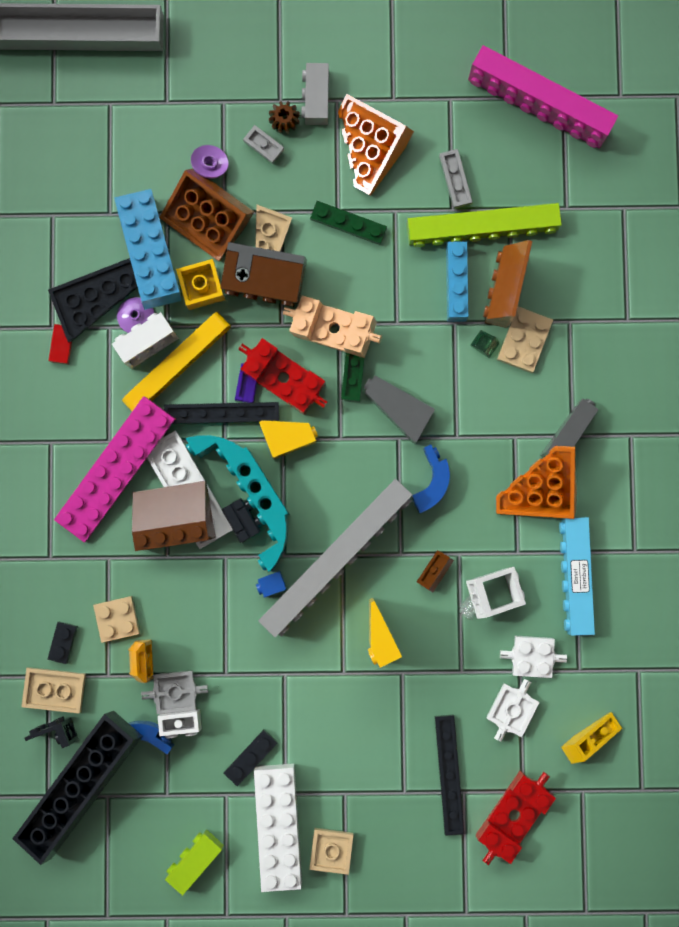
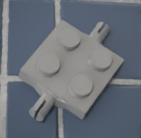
[141,670,208,714]

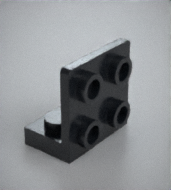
[24,716,79,748]

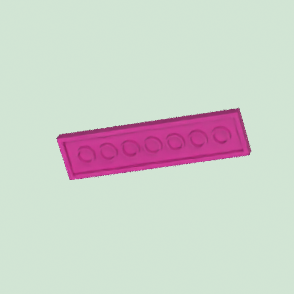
[54,396,176,543]

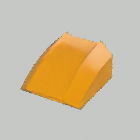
[128,640,154,683]

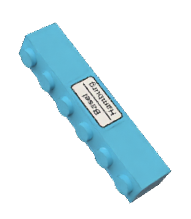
[559,517,595,636]

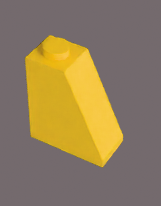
[259,421,318,459]

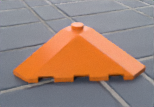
[338,94,414,196]
[496,446,577,519]

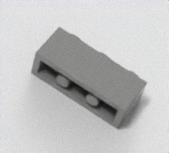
[301,63,329,125]

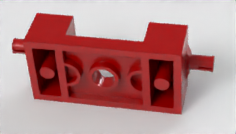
[238,338,328,415]
[476,771,556,865]

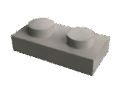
[243,125,284,164]

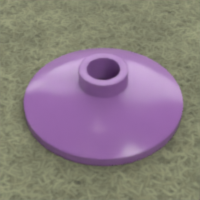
[191,145,228,179]
[117,297,155,333]

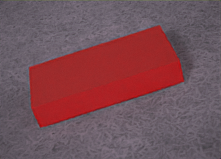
[48,324,72,364]

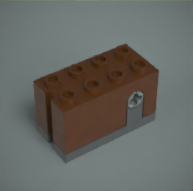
[220,242,307,307]

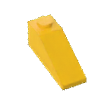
[561,712,622,764]

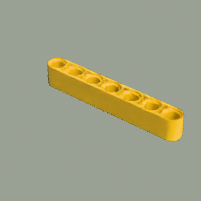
[122,312,231,411]

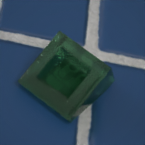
[470,330,499,358]

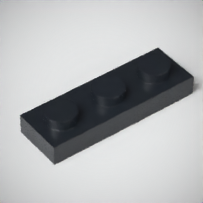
[223,729,278,786]

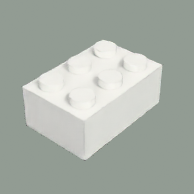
[112,312,179,369]

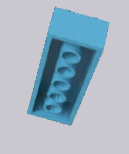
[114,189,181,310]

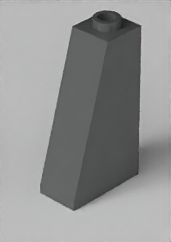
[364,376,435,444]
[540,398,599,458]

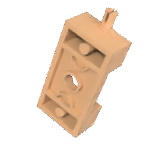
[283,295,382,358]

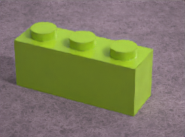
[165,829,224,896]

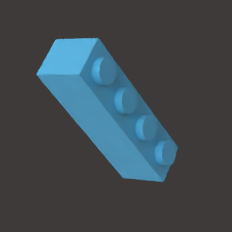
[446,242,468,322]

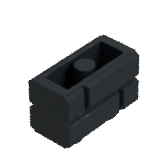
[221,498,262,543]

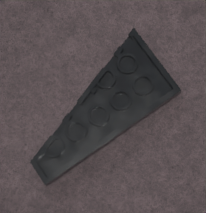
[48,258,138,342]

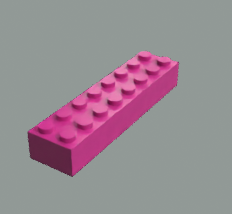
[468,45,618,149]

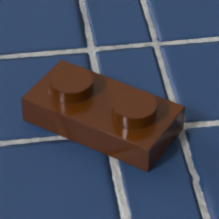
[417,550,454,593]

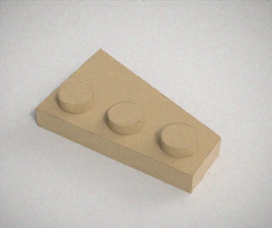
[256,205,292,251]

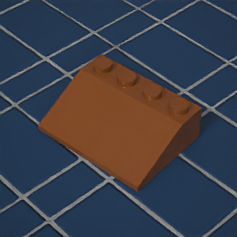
[159,169,254,261]
[483,240,532,328]

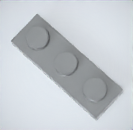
[439,149,472,209]

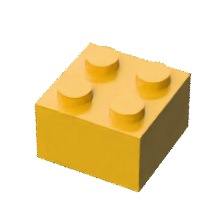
[176,259,225,310]

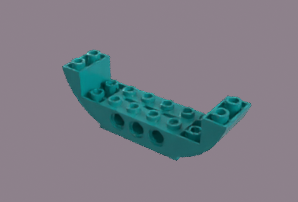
[186,435,290,572]

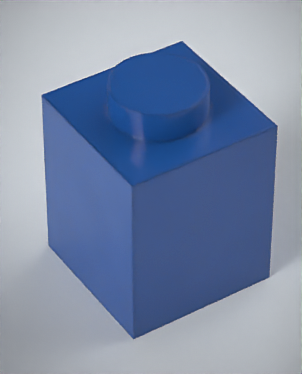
[256,571,287,598]

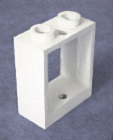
[466,567,526,619]

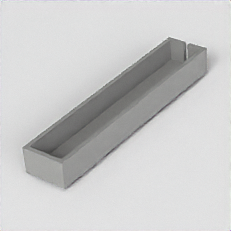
[0,3,164,51]
[258,479,412,637]

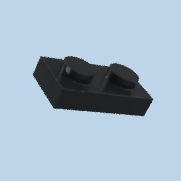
[47,621,78,664]

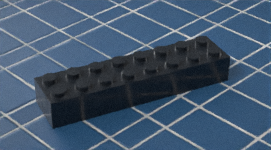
[12,711,143,865]

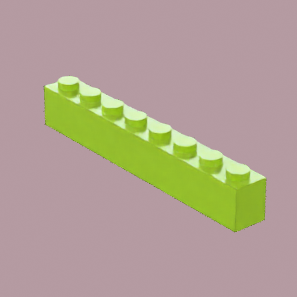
[407,203,561,247]

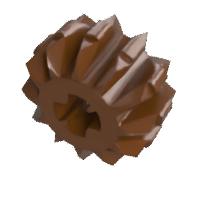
[268,100,300,134]

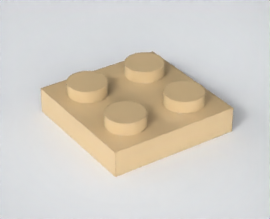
[93,596,140,643]
[310,828,353,875]

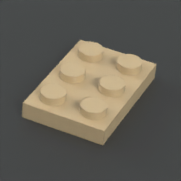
[497,306,553,373]
[22,667,86,714]

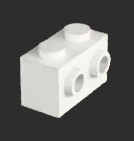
[158,709,202,738]

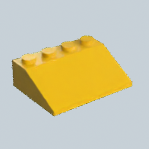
[368,598,402,668]

